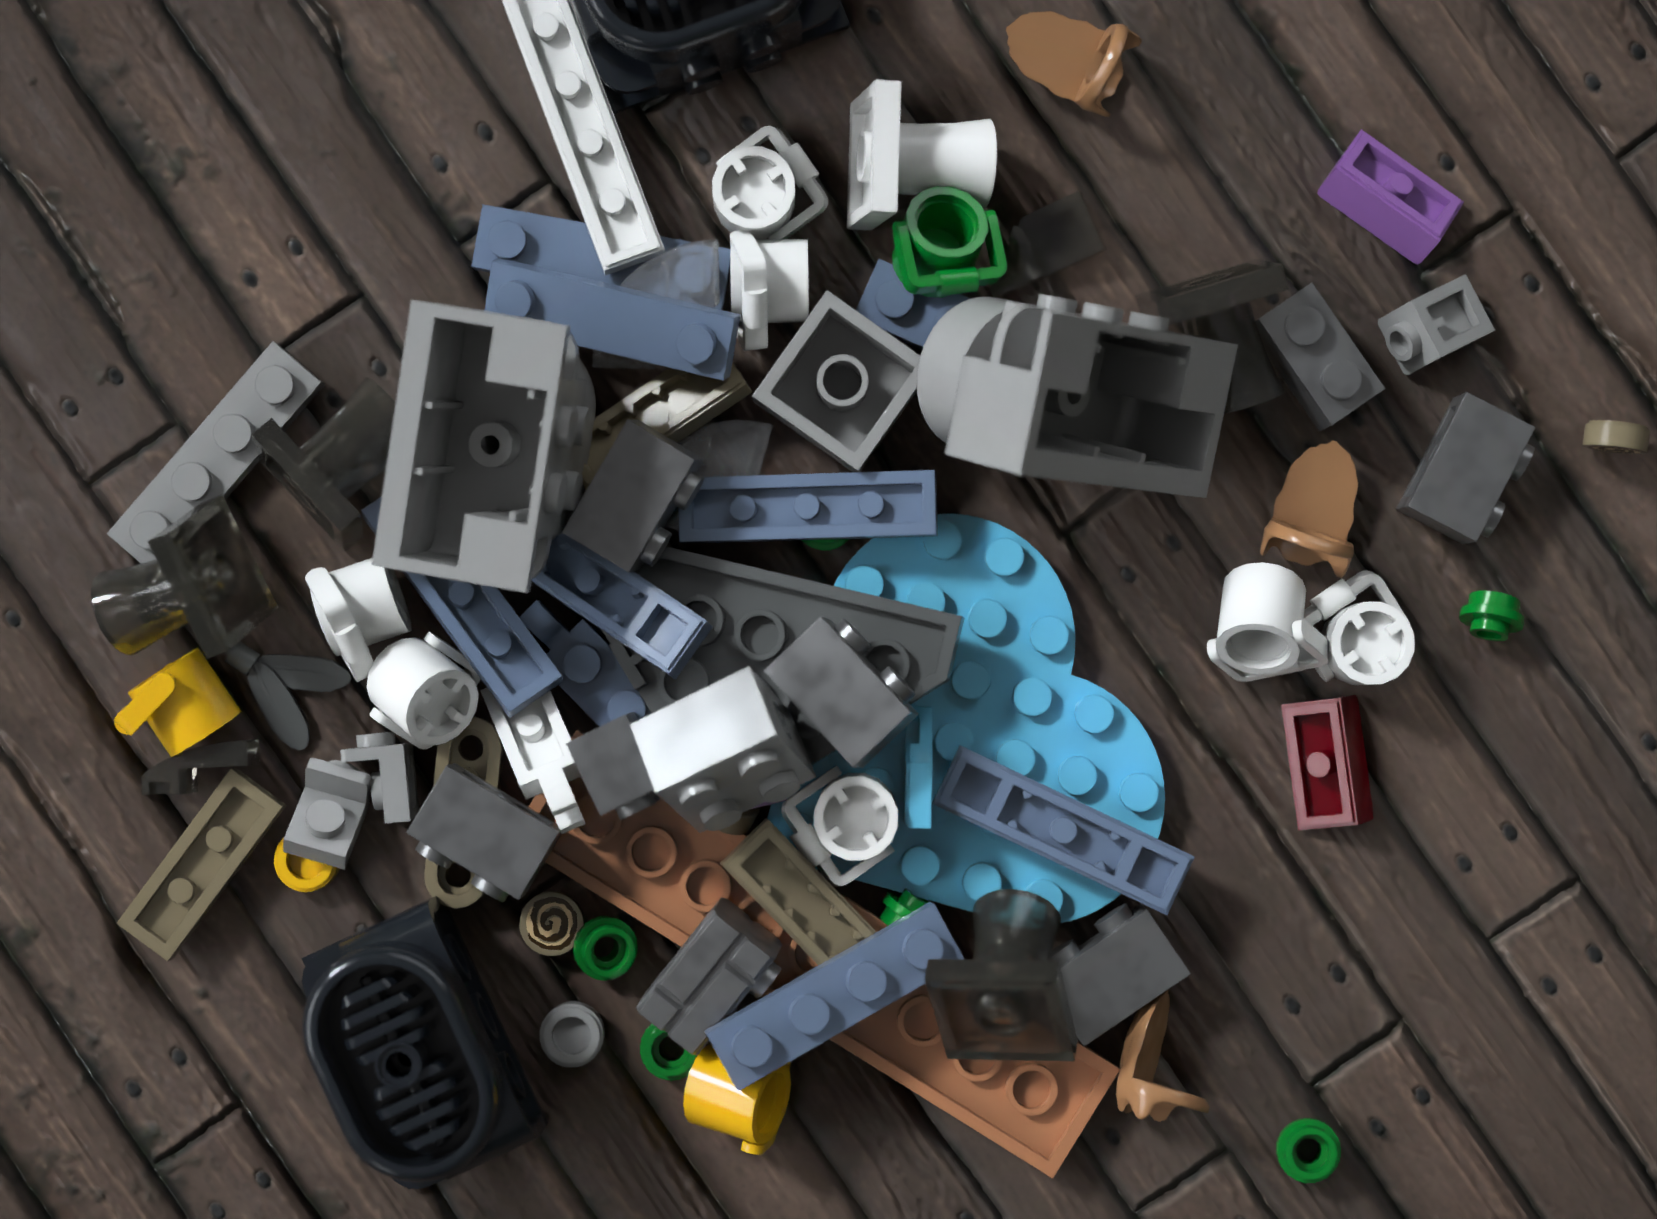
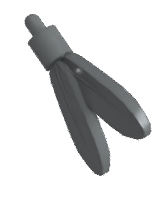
[215,638,352,750]

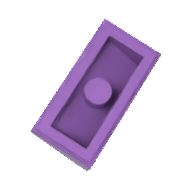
[1317,129,1464,264]

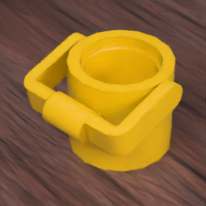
[113,647,241,757]
[683,1043,791,1155]

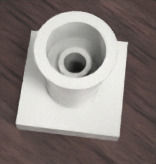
[847,80,997,231]

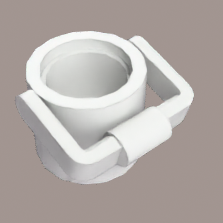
[712,126,828,239]
[730,230,809,351]
[305,558,411,682]
[1207,562,1328,682]
[1303,570,1415,685]
[366,631,481,749]
[781,766,898,887]

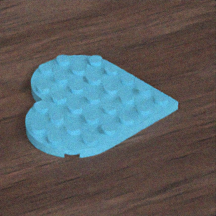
[767,514,1165,925]

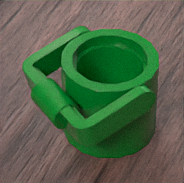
[892,186,1007,298]

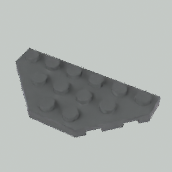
[602,546,965,765]

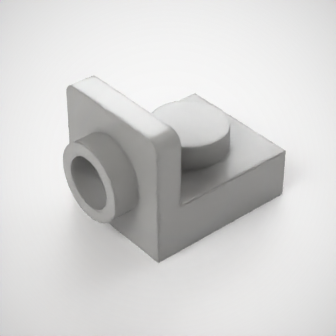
[1378,274,1495,375]
[340,732,419,823]
[283,758,371,870]

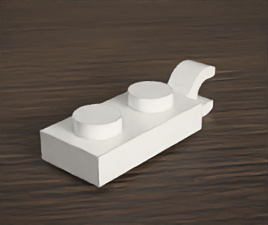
[480,688,586,834]

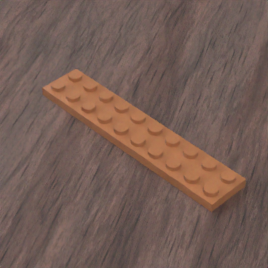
[529,730,1120,1178]

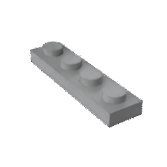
[107,341,325,576]

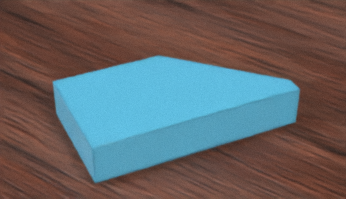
[903,706,933,829]

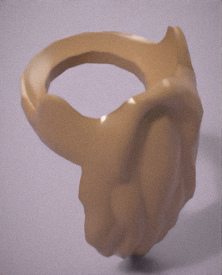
[1006,11,1142,117]
[1260,441,1358,578]
[1116,990,1210,1122]

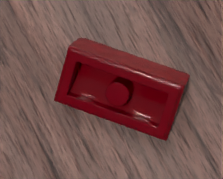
[1281,695,1374,830]

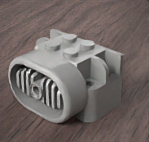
[917,294,1238,498]
[372,300,596,593]

